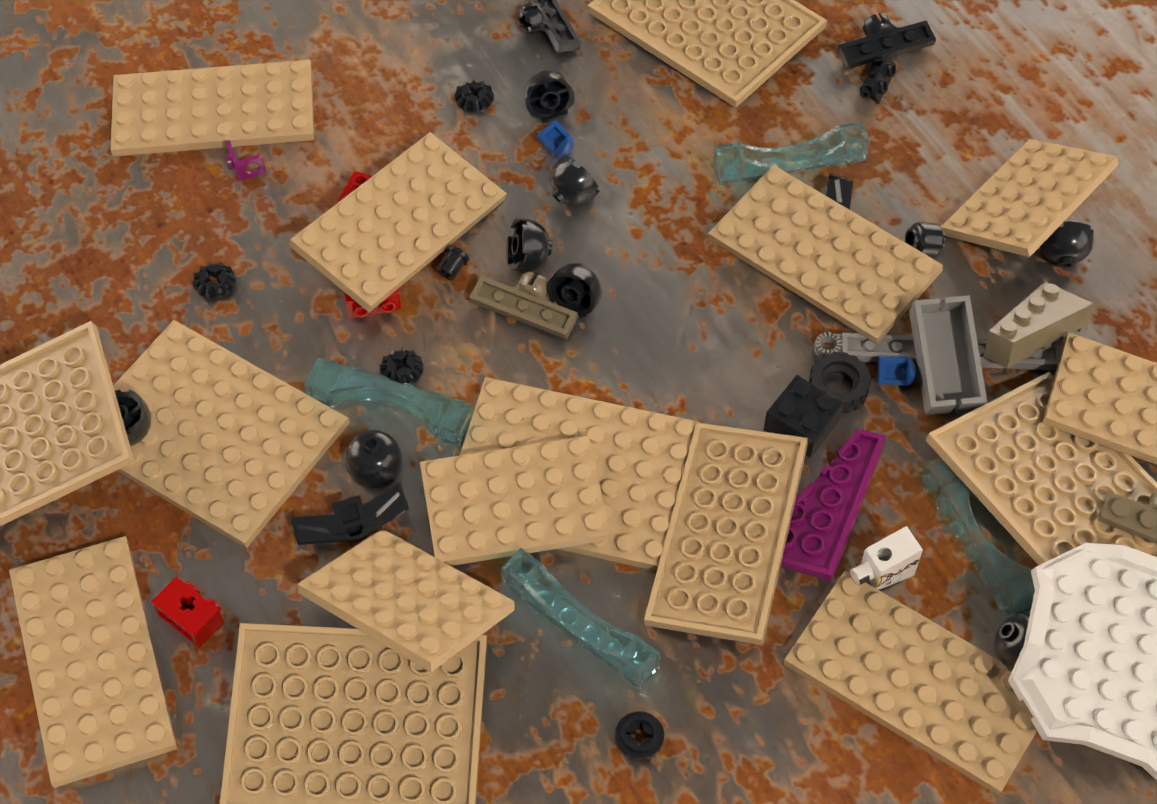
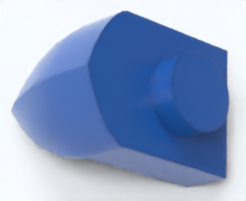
[536,120,574,159]
[877,355,918,385]

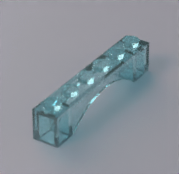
[713,121,870,185]
[304,358,473,447]
[922,458,1035,618]
[501,548,660,690]

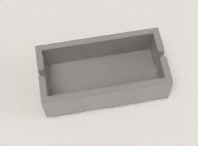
[909,295,987,416]

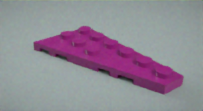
[780,429,886,582]

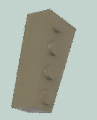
[983,281,1093,368]

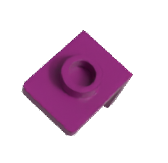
[225,140,266,181]

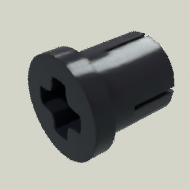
[436,245,470,280]

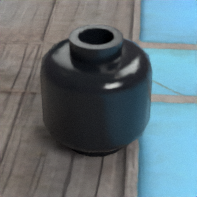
[905,222,946,256]

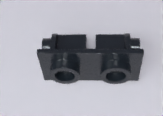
[860,52,896,104]

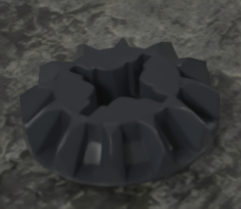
[454,79,494,112]
[193,262,236,299]
[379,347,424,387]
[615,711,664,761]

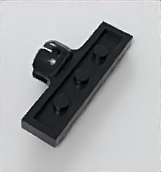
[518,0,581,53]
[837,12,936,70]

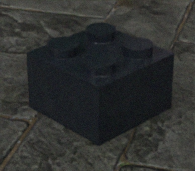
[763,375,844,458]

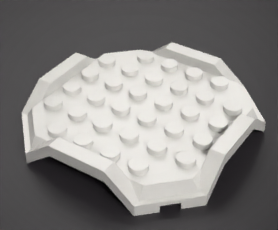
[1008,543,1157,780]

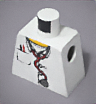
[850,526,923,590]

